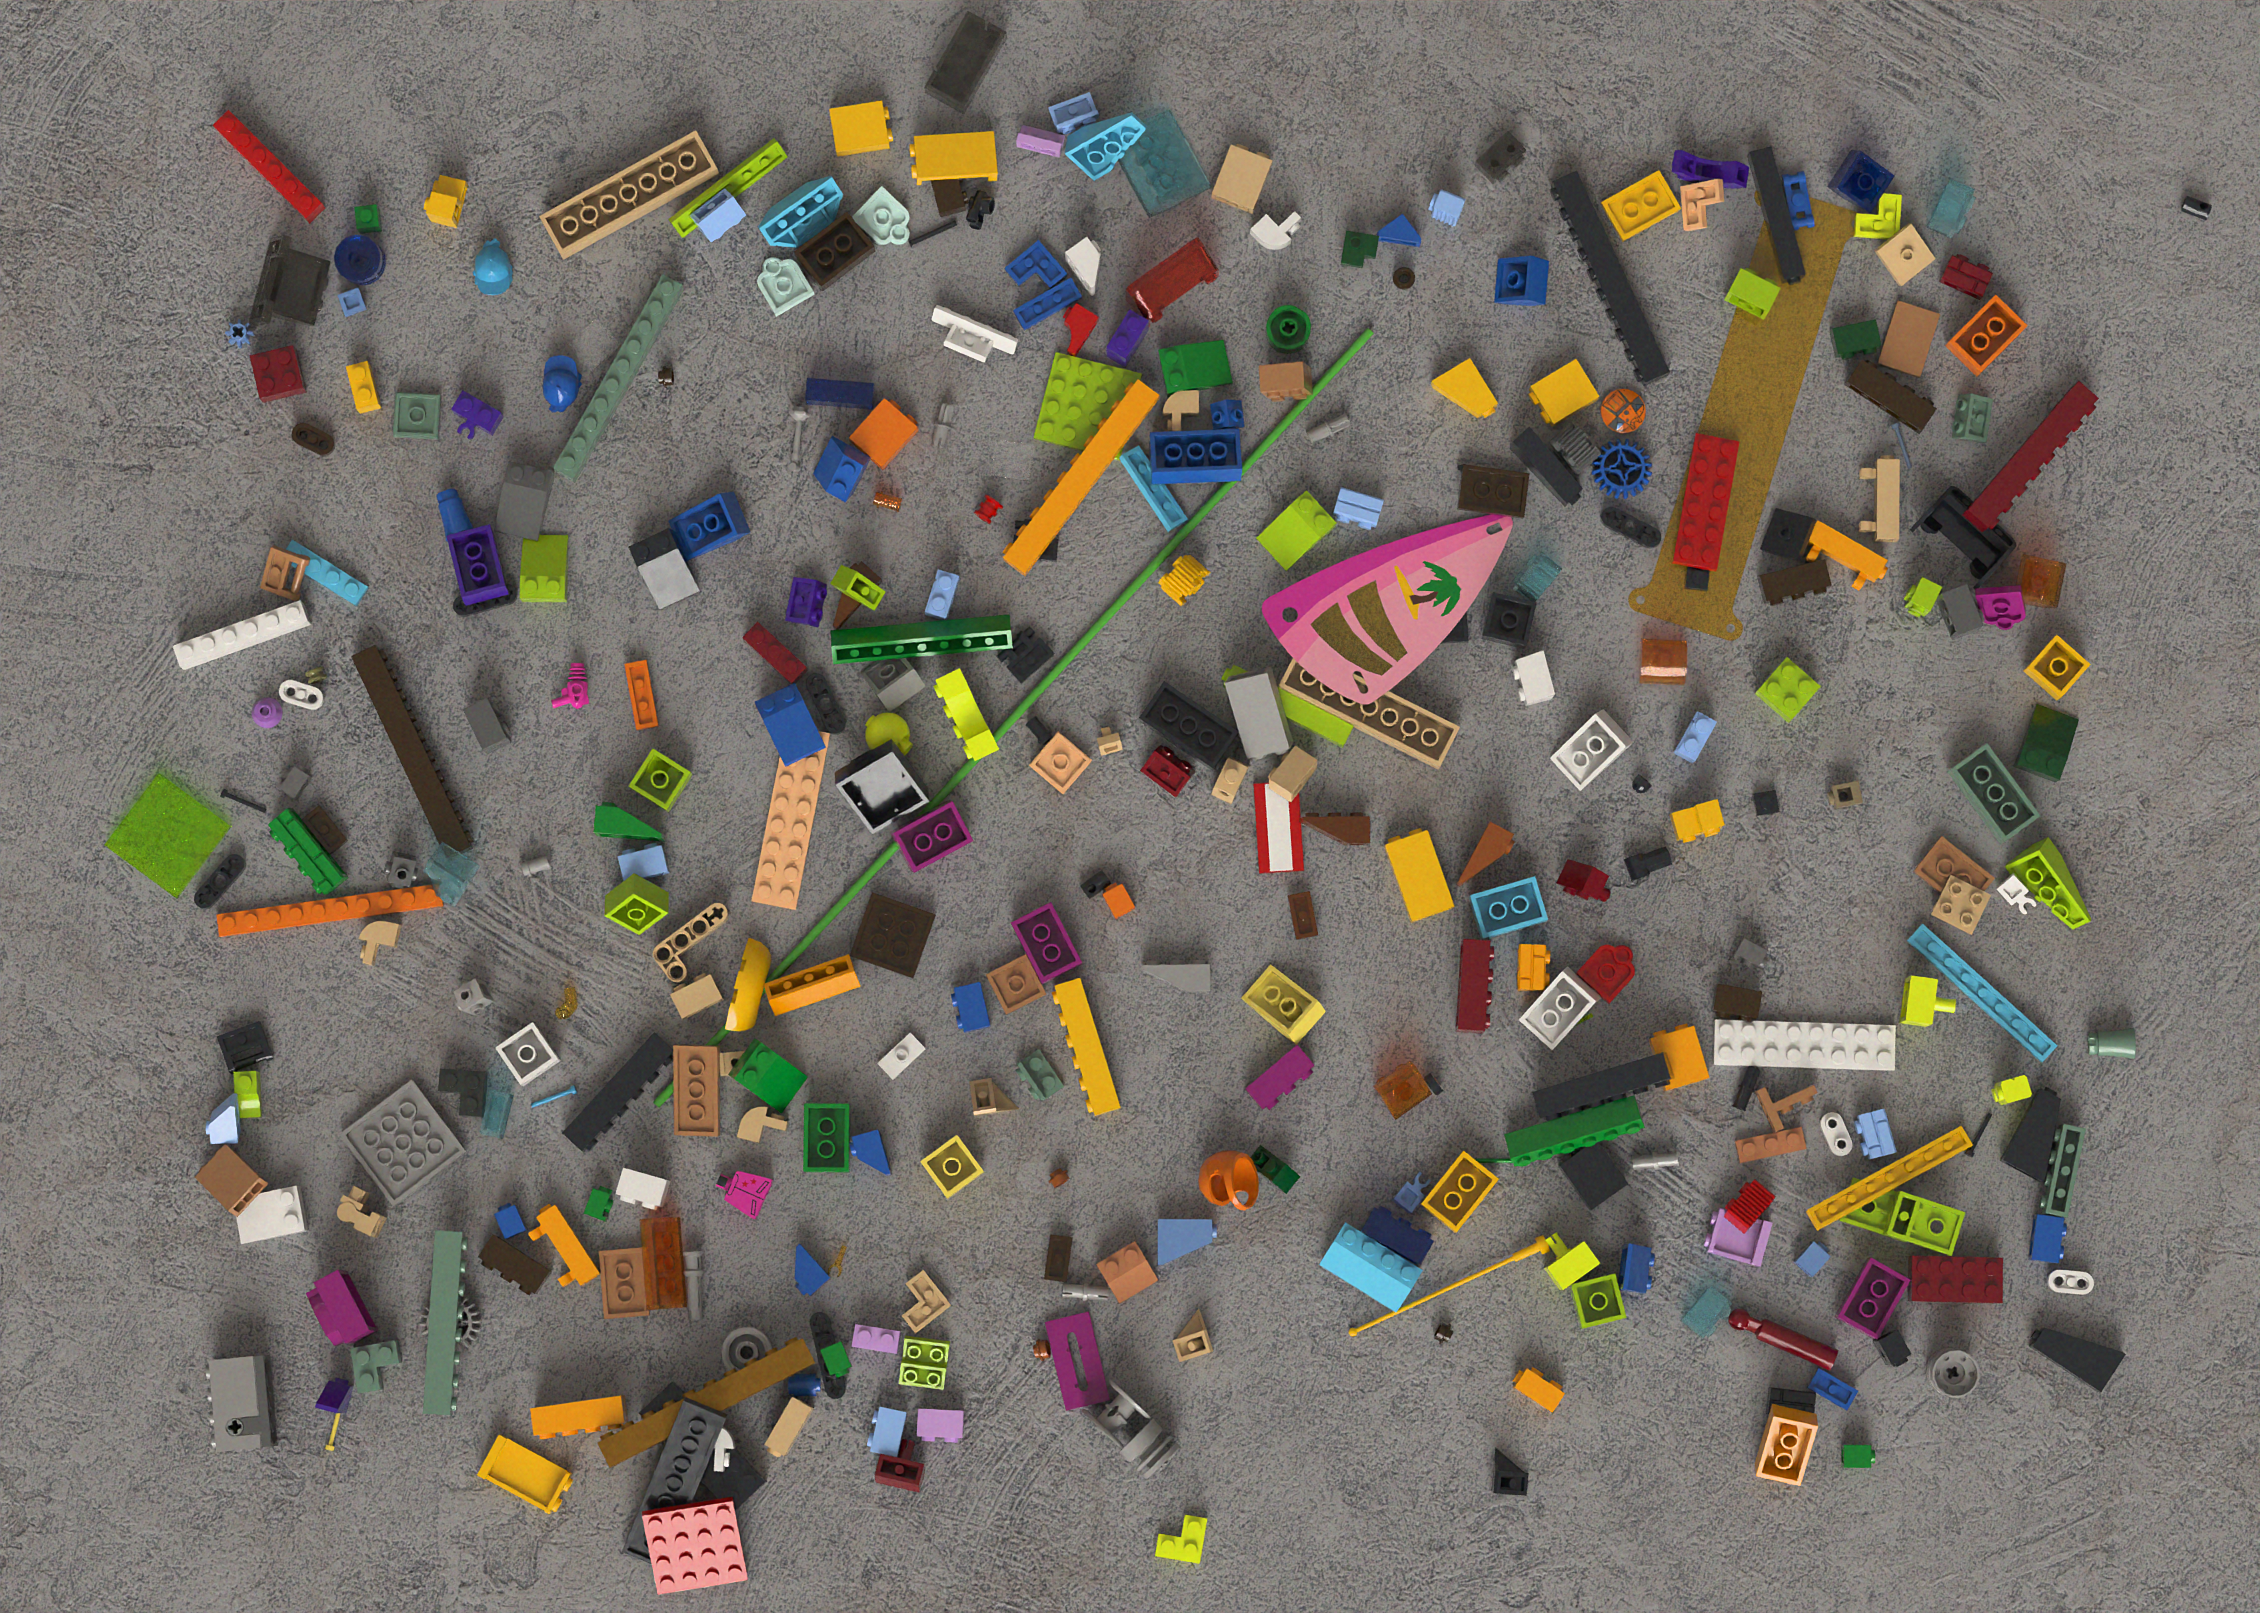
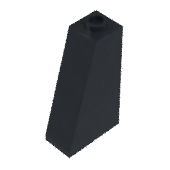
[1510,427,1583,507]
[2000,1087,2061,1182]
[2029,1327,2126,1392]

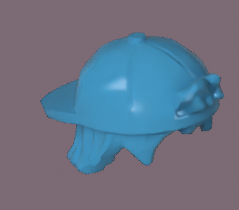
[473,239,513,295]

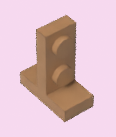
[1755,1085,1818,1133]

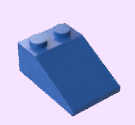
[668,492,751,561]
[754,683,826,767]
[1618,1243,1655,1293]

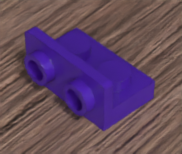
[785,577,827,628]

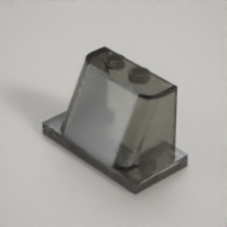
[248,235,331,326]

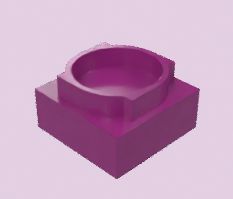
[306,1270,378,1346]

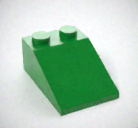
[1158,340,1233,398]
[593,802,665,842]
[728,1038,808,1114]

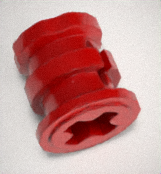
[974,494,1003,524]

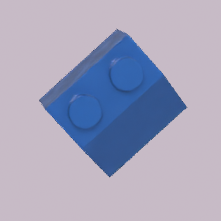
[1494,256,1549,306]
[813,436,871,502]
[849,1129,892,1176]

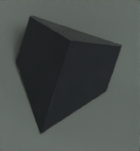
[1491,1447,1529,1496]

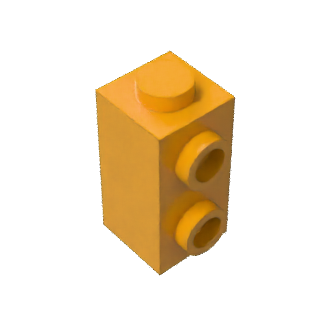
[1512,1367,1565,1413]

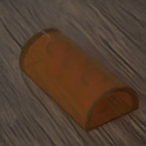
[639,1217,687,1311]

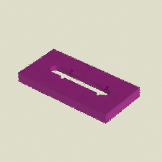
[1045,1311,1110,1411]

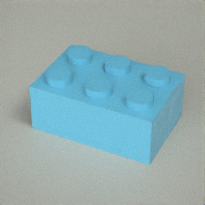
[1468,876,1548,940]

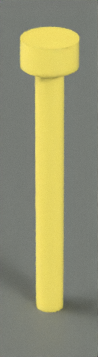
[325,1413,341,1451]

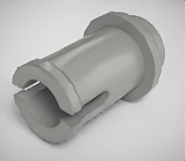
[520,855,550,877]

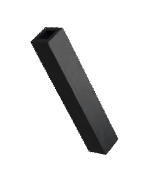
[1747,146,1806,285]

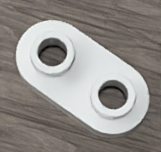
[279,680,324,710]
[1820,1112,1852,1156]
[2047,1270,2094,1295]

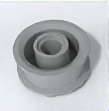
[722,1327,773,1371]

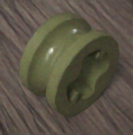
[305,666,327,685]

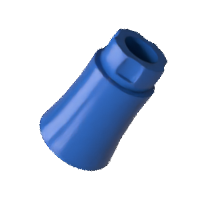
[436,489,474,542]

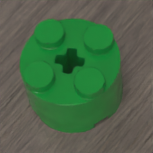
[1266,305,1311,354]

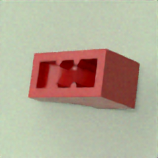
[1063,303,1099,357]

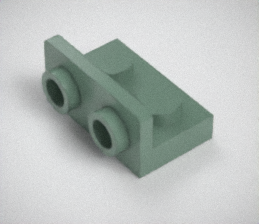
[1952,393,1993,443]
[1015,1049,1064,1102]

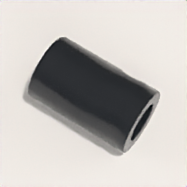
[2180,196,2212,221]
[1080,870,1111,899]

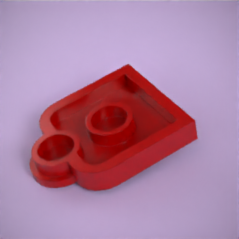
[1575,944,1635,1004]

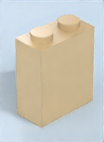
[1211,144,1273,214]
[764,1397,814,1457]

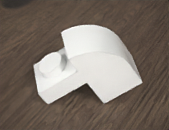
[1250,211,1301,250]
[714,1427,735,1471]

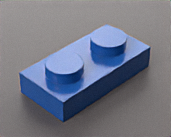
[1807,1368,1858,1411]

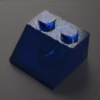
[1827,150,1895,213]

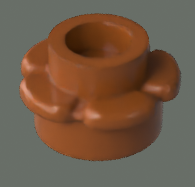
[1048,1168,1070,1188]
[1033,1339,1051,1361]

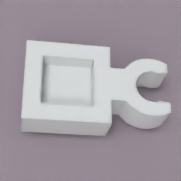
[1996,873,2036,914]

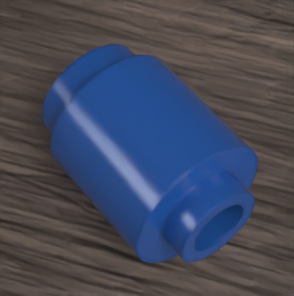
[788,1373,821,1397]

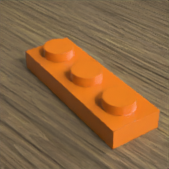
[624,660,659,731]

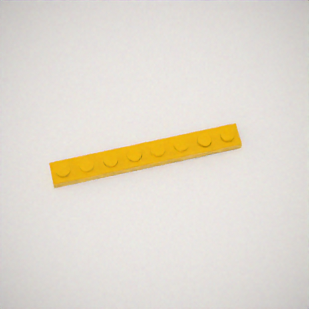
[1806,1126,1973,1231]

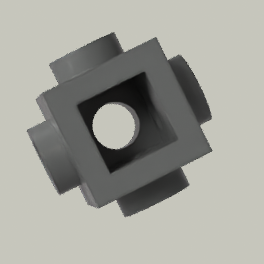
[384,851,418,888]

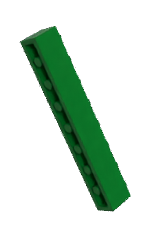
[831,614,1013,664]

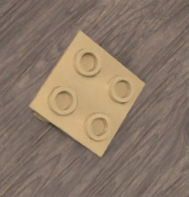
[1931,875,1991,935]

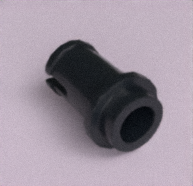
[1026,716,1053,745]

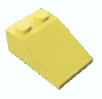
[1241,964,1326,1045]

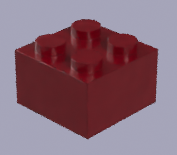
[249,345,307,403]

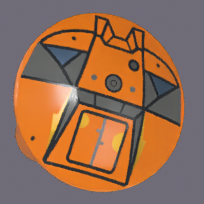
[1600,389,1646,434]

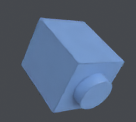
[1794,1241,1831,1277]

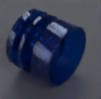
[334,235,386,286]

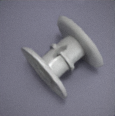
[1081,1379,1151,1449]

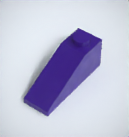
[315,1377,354,1413]

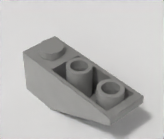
[1142,960,1210,993]

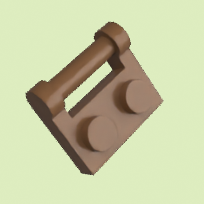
[260,545,310,601]

